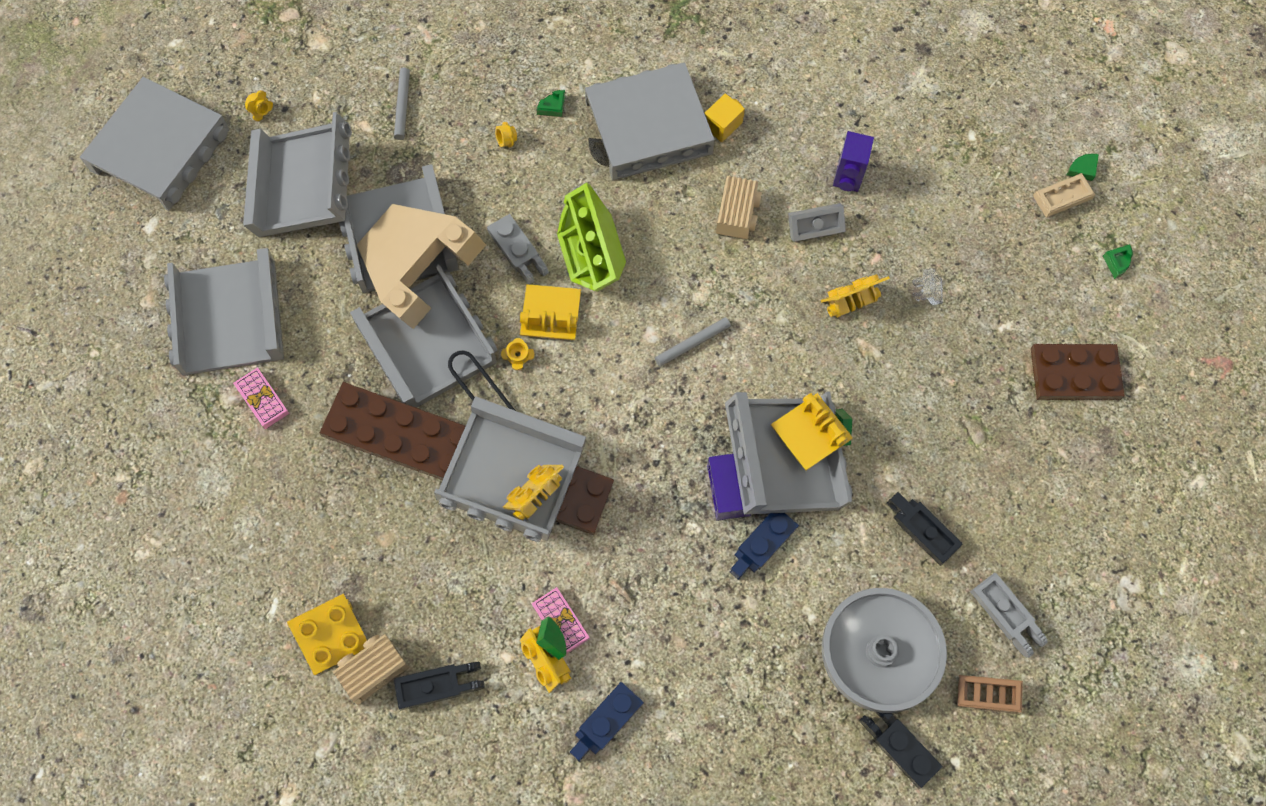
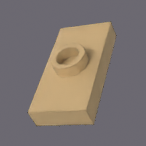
[1033,173,1095,218]

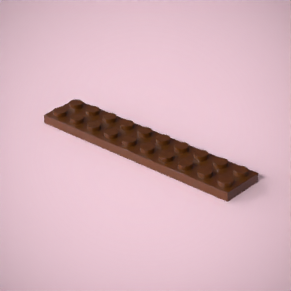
[319,382,614,535]

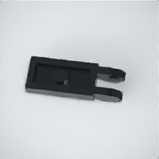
[394,662,485,711]
[859,712,943,789]

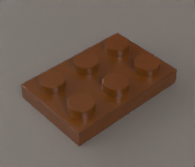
[1031,344,1125,400]

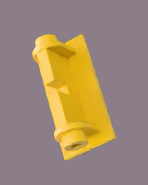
[520,626,572,693]

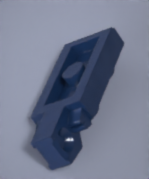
[730,513,799,580]
[570,682,644,762]

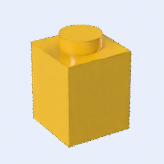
[704,93,745,142]

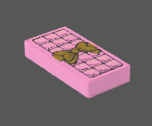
[233,367,290,429]
[531,587,590,654]

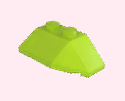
[557,183,626,292]

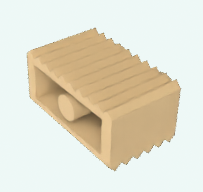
[716,175,762,239]
[333,634,409,705]

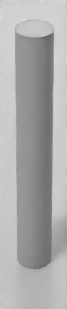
[394,68,410,140]
[655,317,731,367]

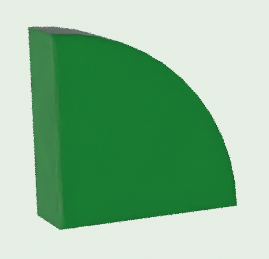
[536,90,566,117]
[1066,154,1099,181]
[1103,244,1133,279]
[835,408,853,446]
[536,616,566,660]

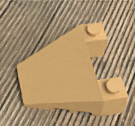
[357,204,486,329]

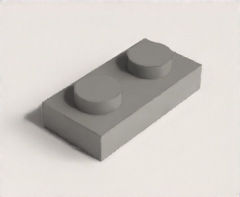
[788,203,846,242]

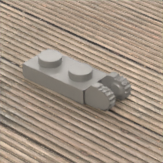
[487,214,549,284]
[970,573,1048,658]

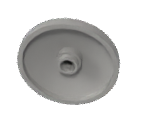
[821,588,947,713]

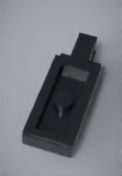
[886,492,963,566]

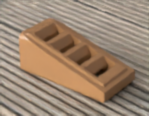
[957,675,1023,714]

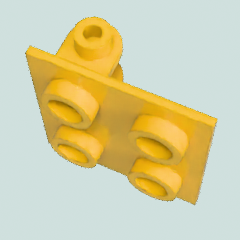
[820,274,890,318]
[520,284,581,340]
[771,393,853,471]
[503,465,564,521]
[287,593,367,676]

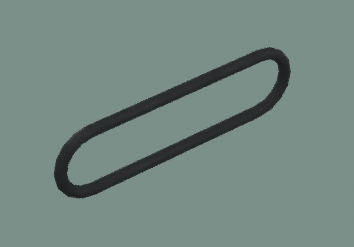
[448,350,516,411]

